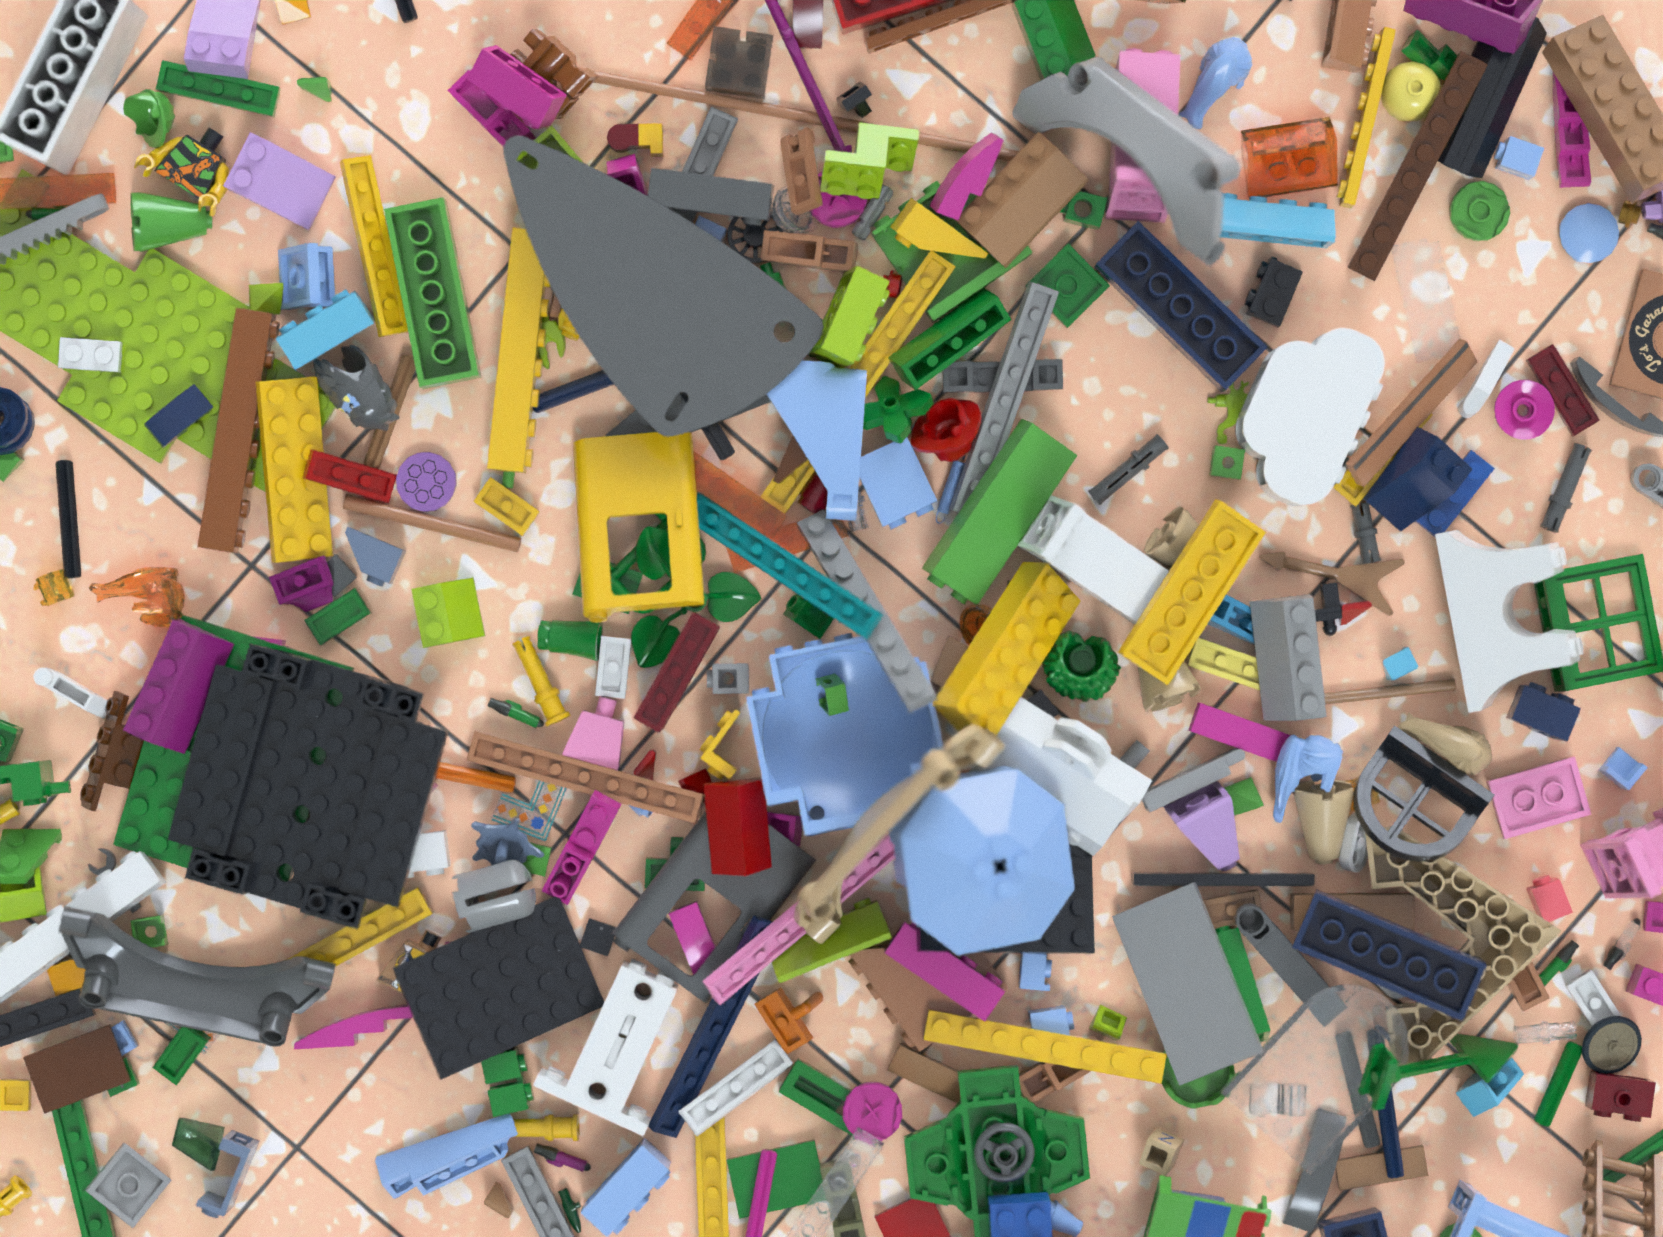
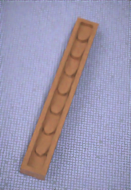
[467,731,704,824]

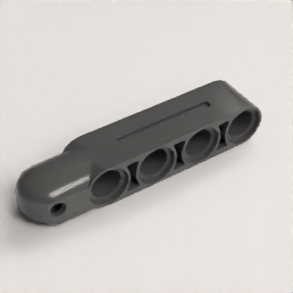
[1234,903,1347,1026]

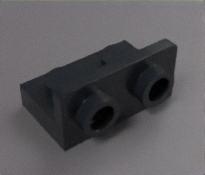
[1244,256,1303,328]

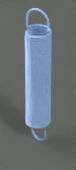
[936,455,965,524]

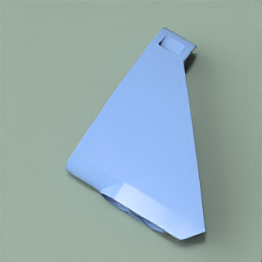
[766,360,867,521]

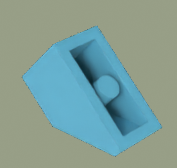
[1456,1057,1524,1117]

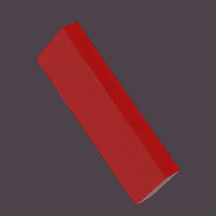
[303,449,397,504]

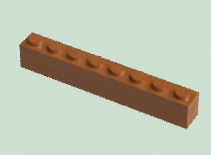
[197,308,280,554]

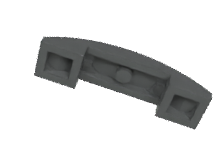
[1570,356,1663,437]
[942,359,1063,393]
[1282,1109,1348,1232]

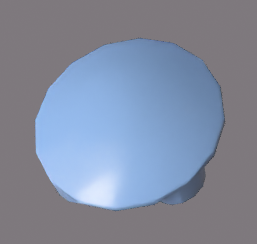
[1559,203,1619,263]

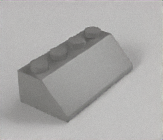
[1249,594,1327,721]

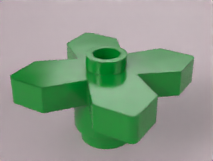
[863,376,934,444]

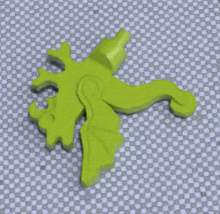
[1207,381,1249,445]

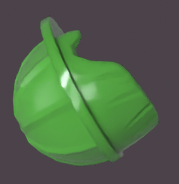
[123,89,175,148]

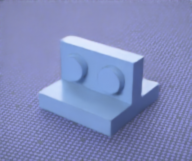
[278,243,335,310]

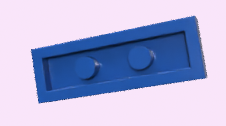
[1415,450,1495,538]

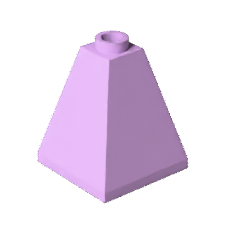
[1163,781,1240,871]

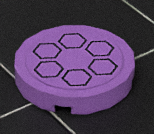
[396,452,457,512]

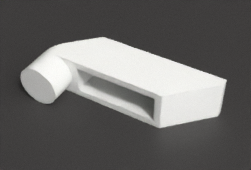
[1458,340,1515,418]
[33,667,108,719]

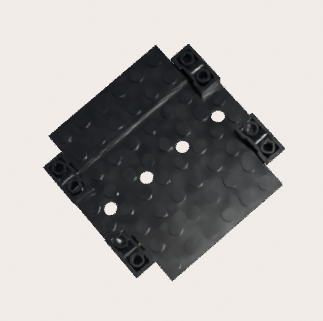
[167,644,449,929]

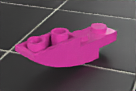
[542,790,622,905]

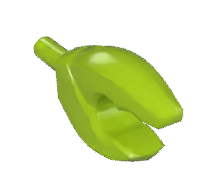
[538,315,566,369]

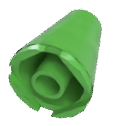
[130,192,212,252]

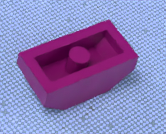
[269,555,334,612]

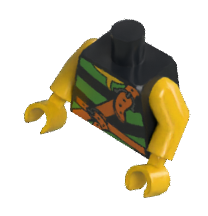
[134,127,229,216]

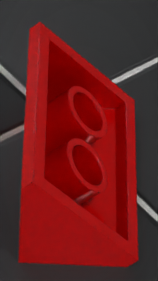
[703,777,772,876]

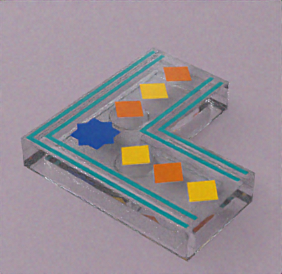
[490,780,568,842]

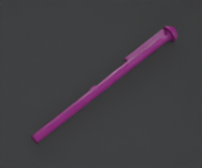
[765,0,852,153]

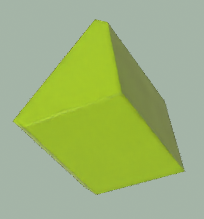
[1089,1005,1127,1041]

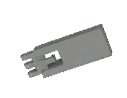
[1142,748,1245,812]

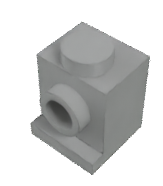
[707,663,749,694]

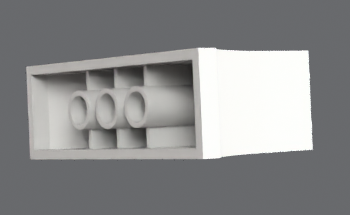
[1435,530,1584,713]

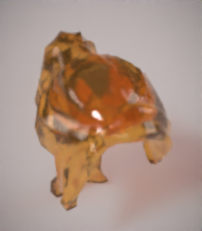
[89,567,186,628]

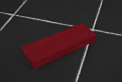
[1526,344,1600,437]

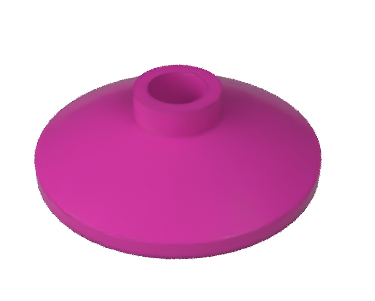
[1494,380,1555,440]

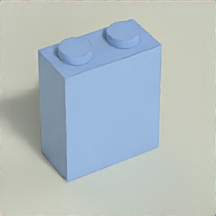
[859,437,937,530]

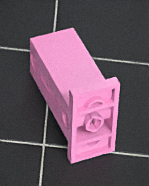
[1105,48,1180,223]

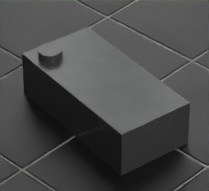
[648,168,775,226]

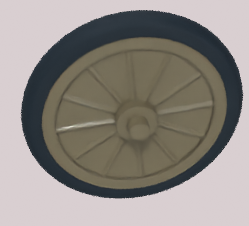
[1582,1016,1642,1074]

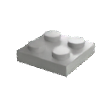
[85,1142,171,1228]

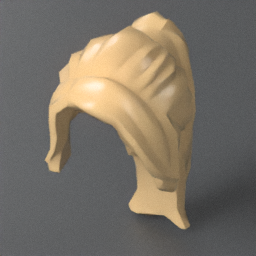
[1397,712,1492,777]

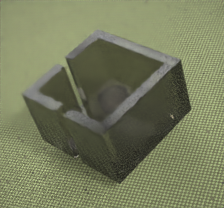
[705,26,774,100]

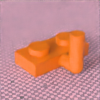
[754,987,823,1054]

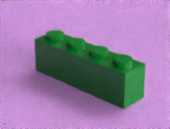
[888,288,1012,390]

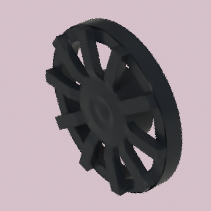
[727,212,783,263]

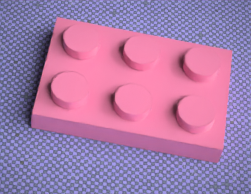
[1486,756,1591,839]

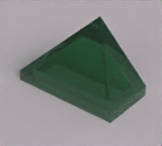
[172,1118,225,1171]

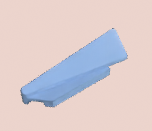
[375,1113,518,1199]

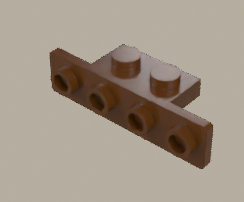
[80,691,144,812]

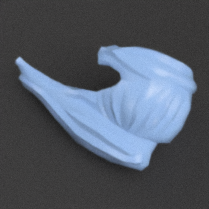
[1179,37,1252,130]
[1273,734,1343,823]

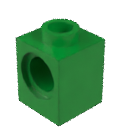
[1060,191,1107,230]

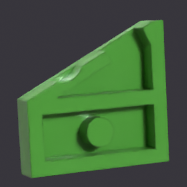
[0,829,62,884]

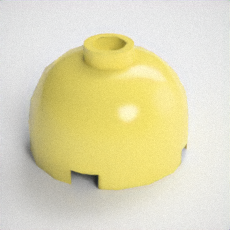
[1381,61,1441,122]

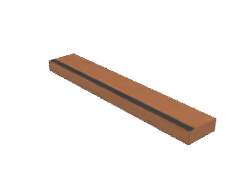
[1345,339,1478,487]

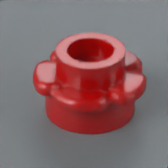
[883,270,902,299]

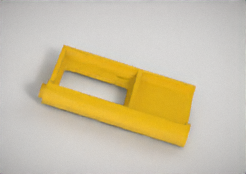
[573,432,705,623]

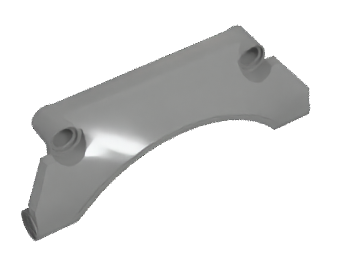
[1012,57,1240,266]

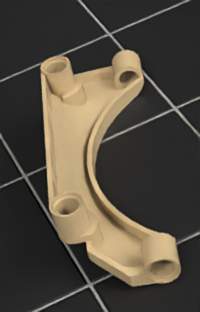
[794,724,1005,944]

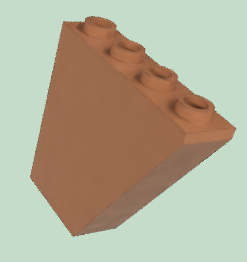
[848,945,1008,1052]

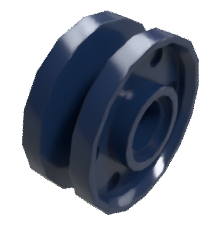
[0,387,35,455]

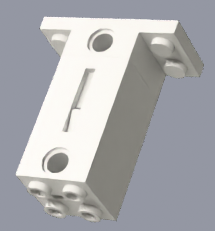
[1017,495,1169,624]
[533,959,679,1136]

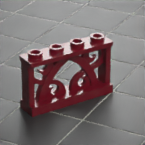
[633,612,720,733]

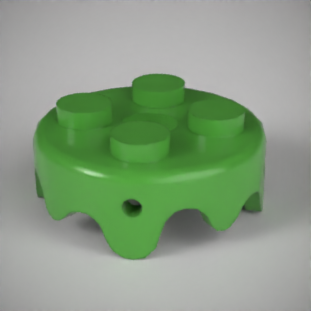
[1162,1049,1235,1109]

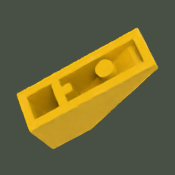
[890,198,988,258]

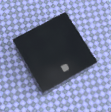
[579,918,616,956]

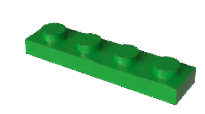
[155,60,281,118]

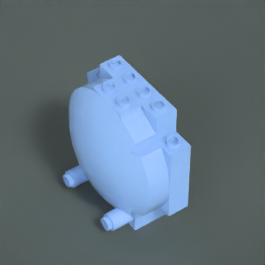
[746,633,943,837]

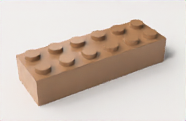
[1542,15,1663,204]

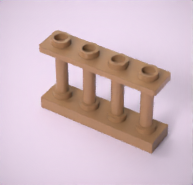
[1582,1139,1663,1237]

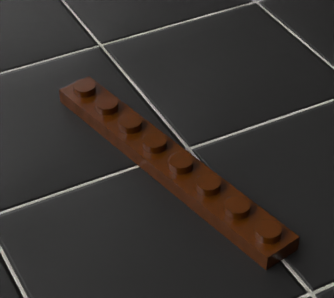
[1347,51,1488,281]

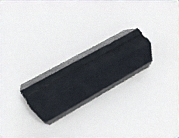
[1438,17,1547,178]

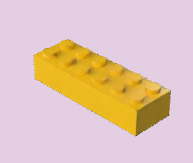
[932,562,1081,736]

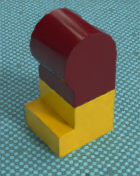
[607,123,663,157]

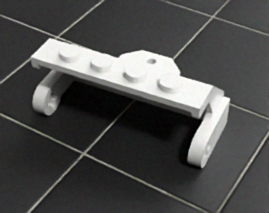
[969,697,1152,856]

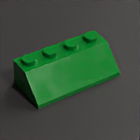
[1012,0,1096,80]

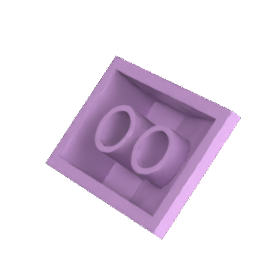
[184,0,261,79]
[223,132,336,230]

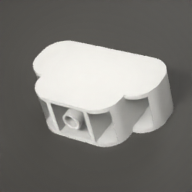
[1235,328,1385,506]

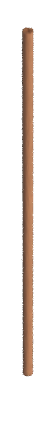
[578,67,1020,162]

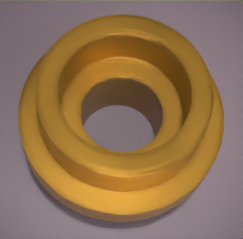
[1618,200,1642,229]

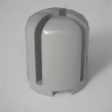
[452,860,536,933]

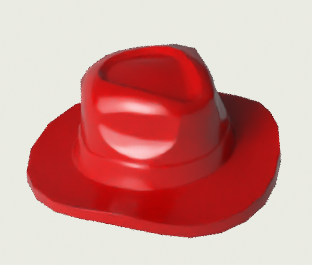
[911,398,982,462]

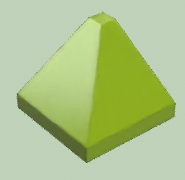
[248,283,284,315]

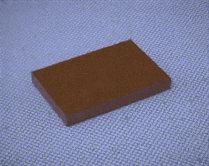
[23,1024,131,1114]

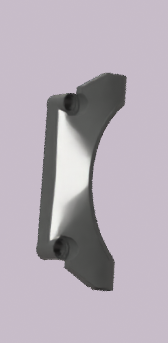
[59,906,336,1047]

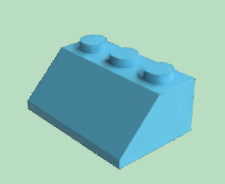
[276,289,375,370]

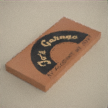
[1609,269,1663,400]

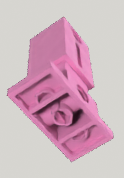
[1580,808,1663,899]

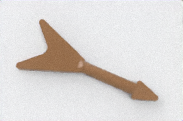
[1259,552,1405,616]

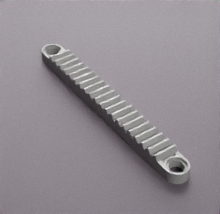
[0,194,110,265]

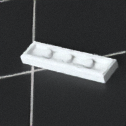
[679,1040,793,1137]

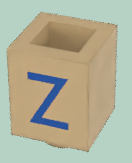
[1138,1127,1185,1176]

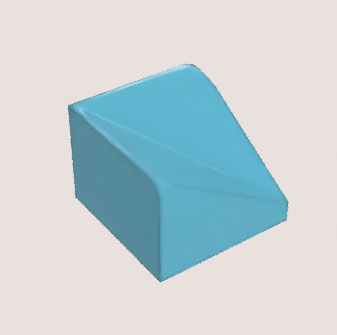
[1382,647,1419,681]

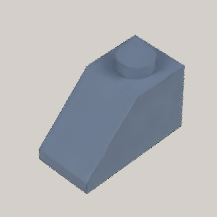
[345,527,406,587]

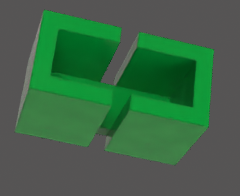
[481,1047,534,1117]

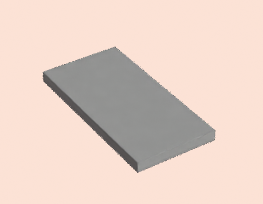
[1112,882,1264,1086]

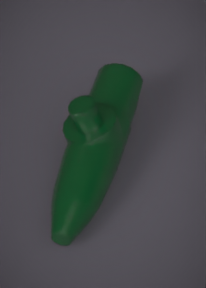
[558,1188,581,1233]

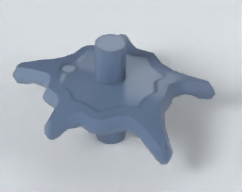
[471,817,544,865]

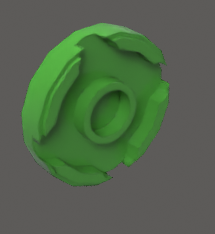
[1449,181,1510,242]

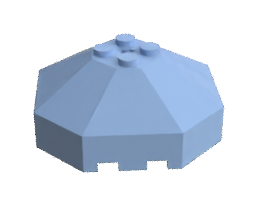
[889,766,1074,955]

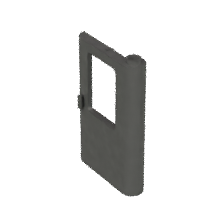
[612,811,817,1003]

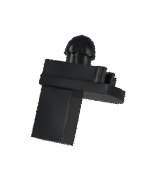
[1315,583,1342,636]

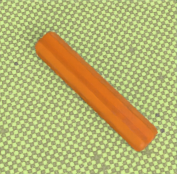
[436,762,516,793]

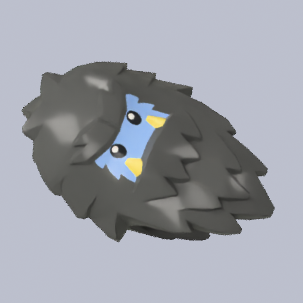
[313,345,400,431]

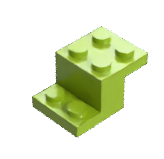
[820,122,919,199]

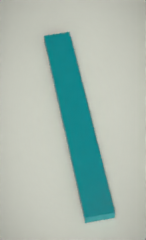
[697,492,884,640]

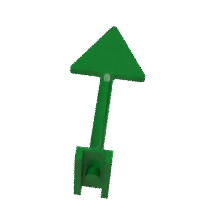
[1358,1033,1519,1111]

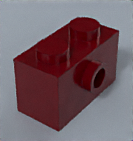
[1585,1071,1656,1122]

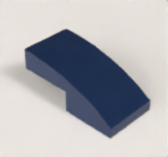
[144,384,213,448]

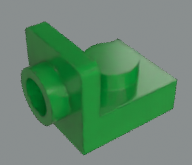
[783,593,834,639]

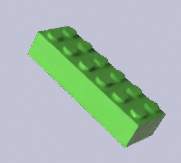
[384,197,482,389]

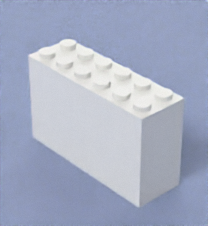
[0,0,149,177]

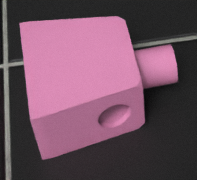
[562,696,624,770]

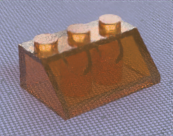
[1241,117,1338,198]

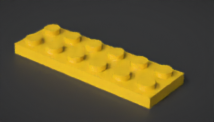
[255,376,333,563]
[1118,499,1266,685]

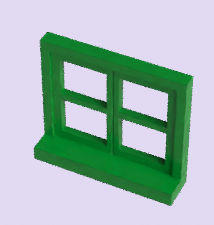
[1534,554,1663,692]

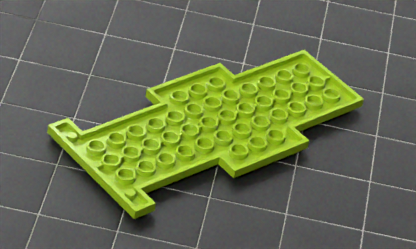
[0,169,336,492]

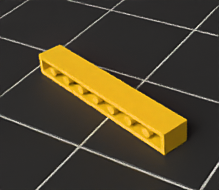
[487,227,551,474]

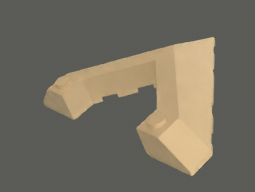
[1365,826,1562,1066]

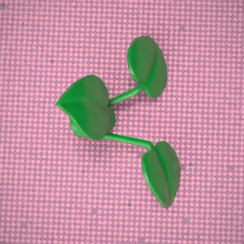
[631,526,761,668]

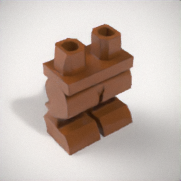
[510,29,599,120]

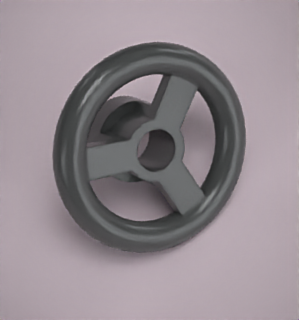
[974,1123,1035,1182]

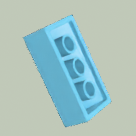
[1220,193,1336,249]

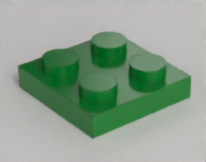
[1025,243,1110,328]

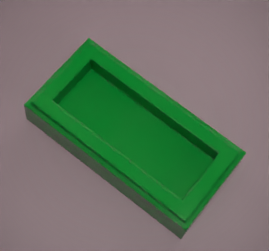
[304,588,372,646]
[152,1026,211,1085]

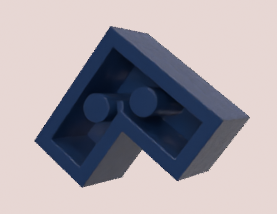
[1506,682,1581,742]

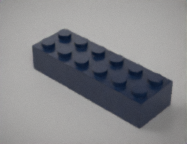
[1093,221,1268,392]
[1292,889,1487,1021]

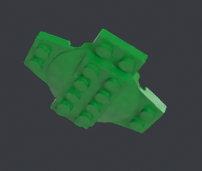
[904,1065,1090,1237]

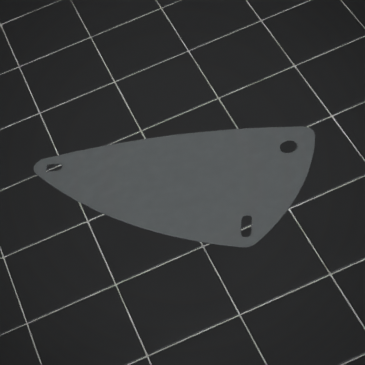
[503,135,823,436]

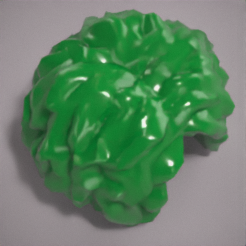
[1042,631,1121,702]

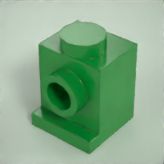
[0,719,24,763]

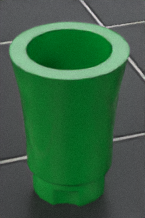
[537,620,603,661]

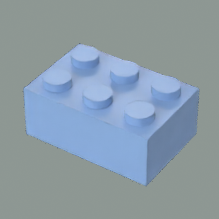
[580,1137,671,1237]

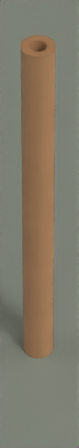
[1324,679,1456,705]

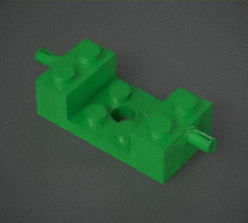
[0,760,71,806]

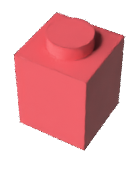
[1526,875,1573,922]

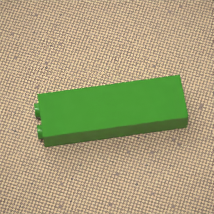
[921,419,1078,605]

